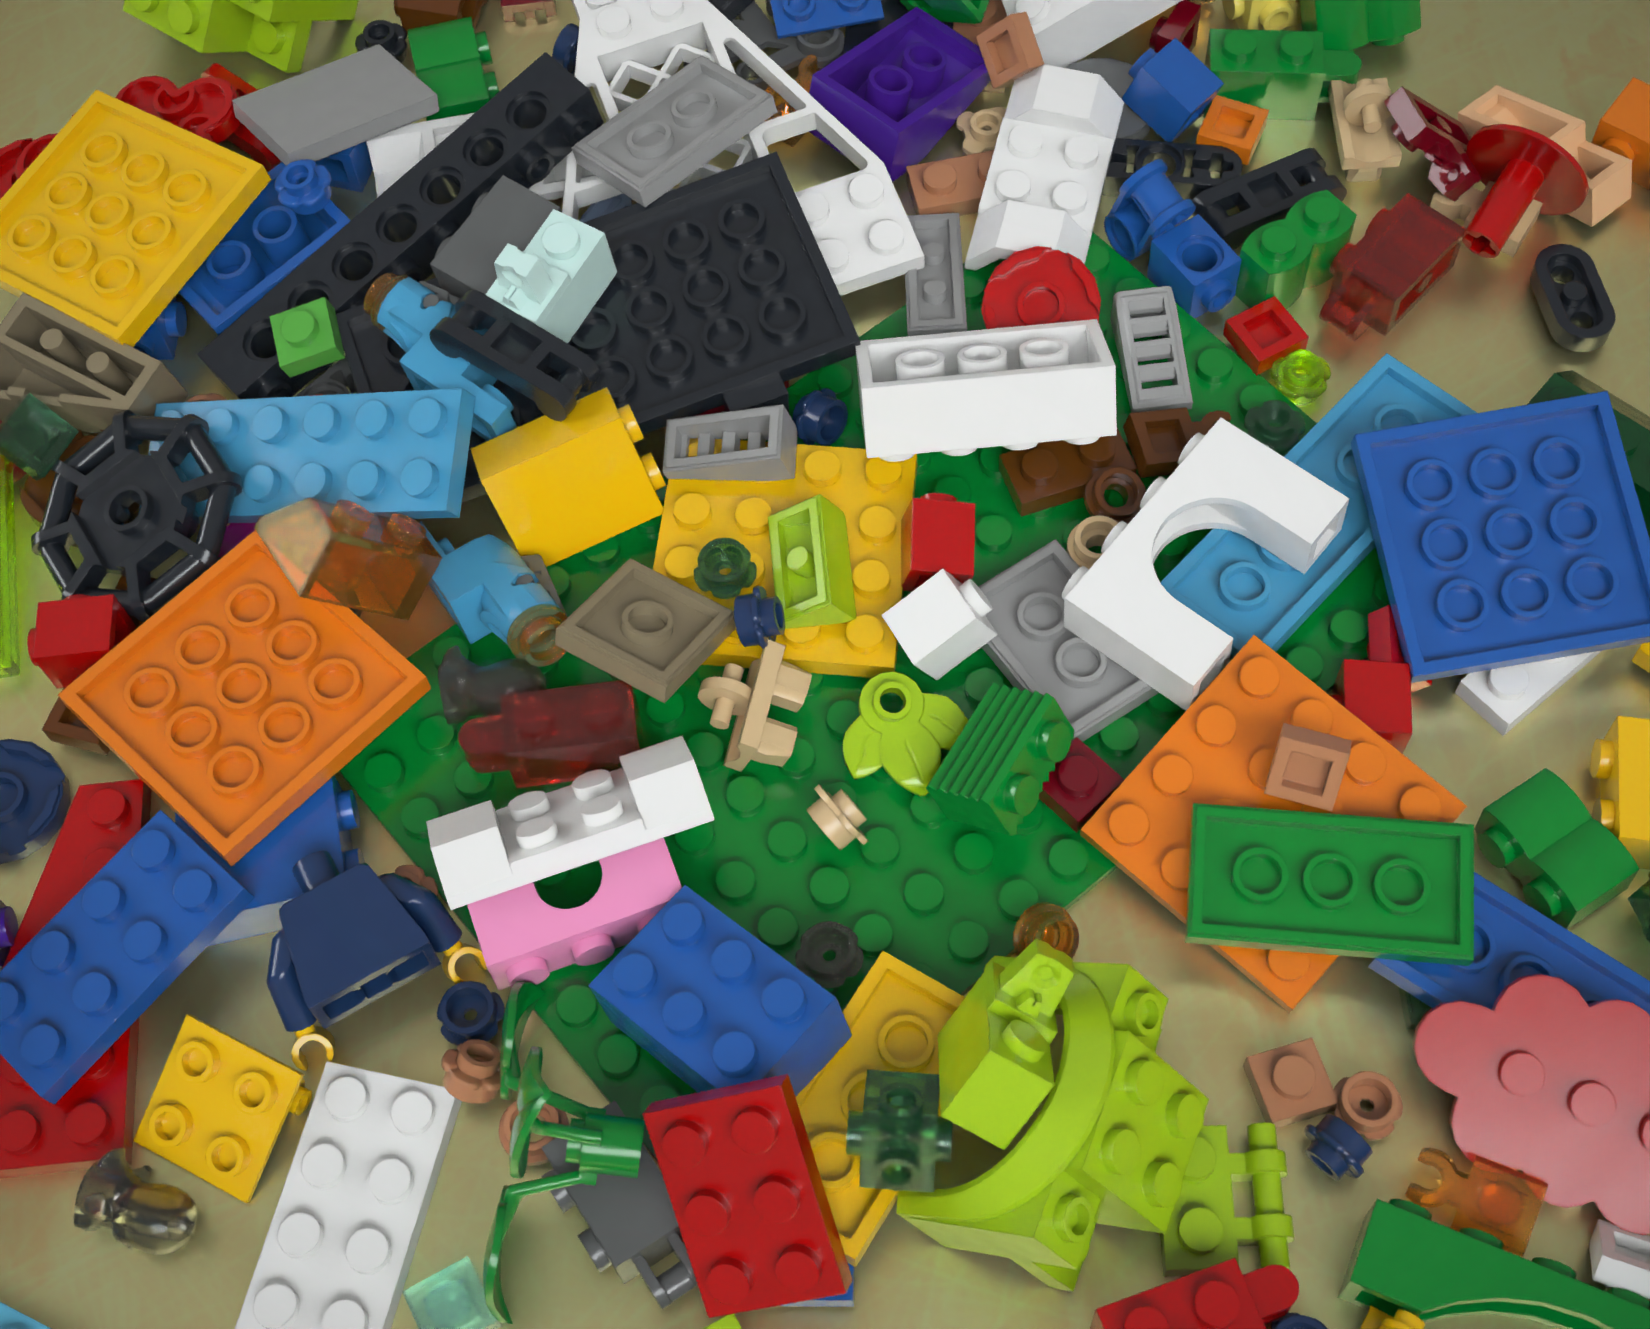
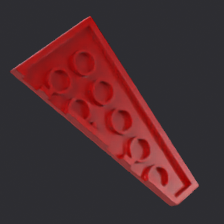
[0,779,152,1179]

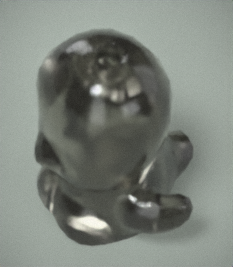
[438,645,547,727]
[74,1147,198,1255]

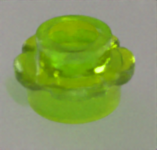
[1271,349,1331,405]

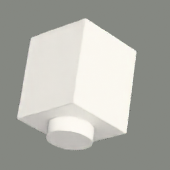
[882,569,998,680]

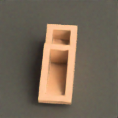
[1457,85,1632,227]

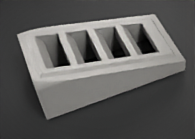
[1111,286,1193,413]
[662,404,797,481]

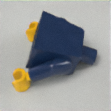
[266,851,487,1071]

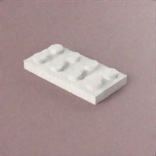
[235,1061,462,1329]

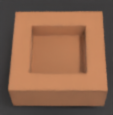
[976,12,1044,89]
[1264,723,1352,811]
[1243,1037,1339,1129]

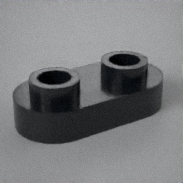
[1530,244,1615,352]

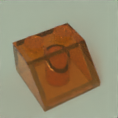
[254,497,442,620]

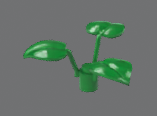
[483,981,645,1324]

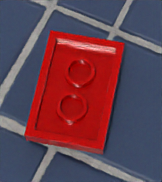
[643,1074,853,1318]

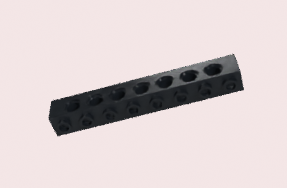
[197,52,604,399]

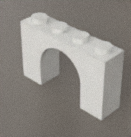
[1062,417,1349,711]

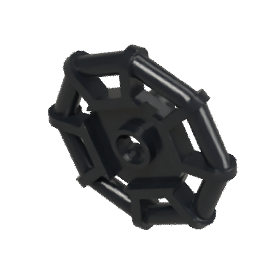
[31,410,242,622]

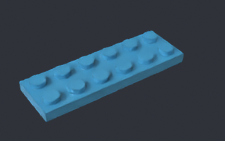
[1160,353,1477,659]
[138,388,476,524]

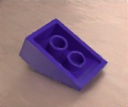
[809,7,991,182]

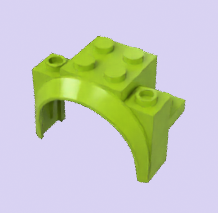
[123,0,359,73]
[897,956,1209,1292]

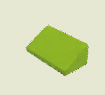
[768,494,856,629]

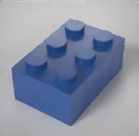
[588,885,853,1097]

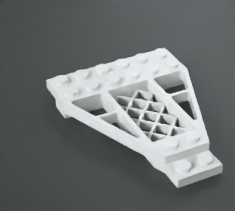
[562,0,925,296]

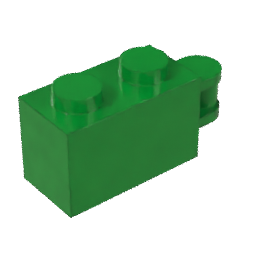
[1203,29,1362,120]

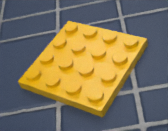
[0,90,272,347]
[653,438,917,678]

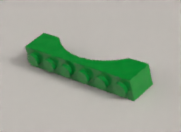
[1338,1199,1650,1329]

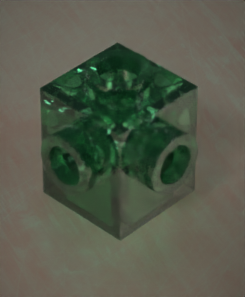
[846,1070,953,1192]

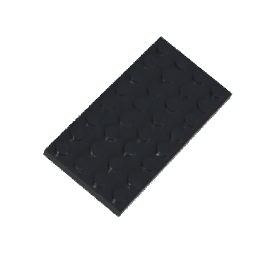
[336,152,861,523]

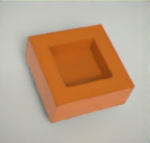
[1196,95,1269,165]

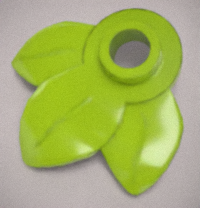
[842,672,968,796]

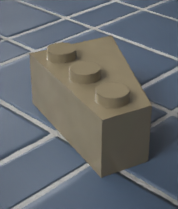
[0,293,189,434]

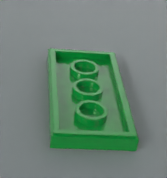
[1185,803,1474,966]

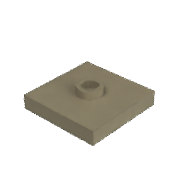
[555,558,735,703]

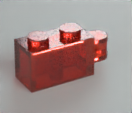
[1319,193,1466,341]
[458,680,644,788]

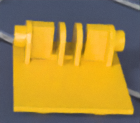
[133,1014,312,1203]

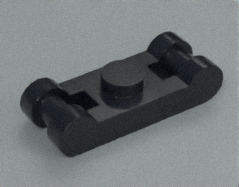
[1192,148,1347,250]
[429,289,601,421]

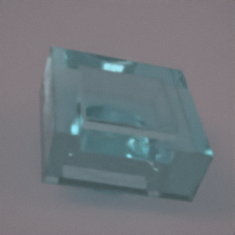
[402,1256,502,1329]

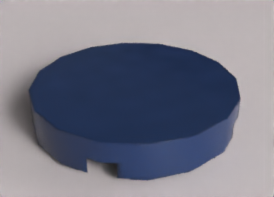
[0,739,71,864]

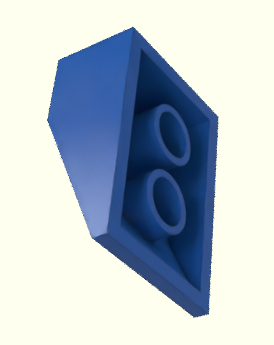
[178,162,351,335]

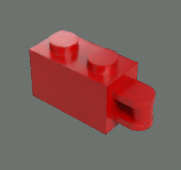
[1090,1258,1299,1329]

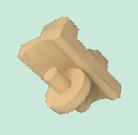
[1328,77,1402,182]
[698,639,812,772]

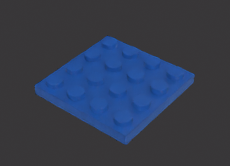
[1351,391,1650,683]

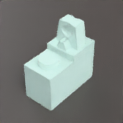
[485,209,617,343]

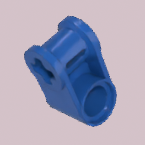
[1104,159,1196,261]

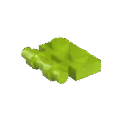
[1160,1122,1295,1277]

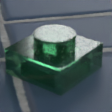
[0,393,79,481]

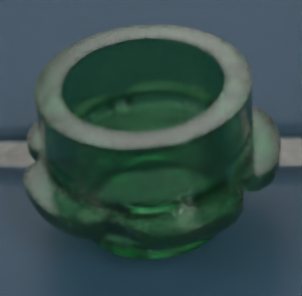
[1244,400,1305,456]
[694,538,757,599]

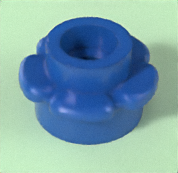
[275,159,332,215]

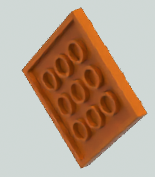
[58,528,431,867]
[1080,635,1467,1013]

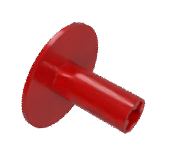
[1461,124,1589,258]

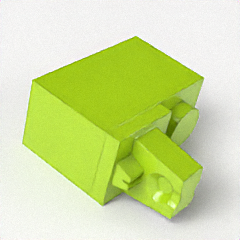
[938,938,1075,1150]

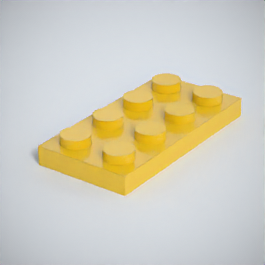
[796,951,965,1268]

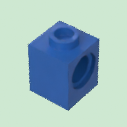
[1147,214,1242,319]

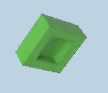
[270,297,345,377]

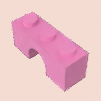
[467,838,682,990]

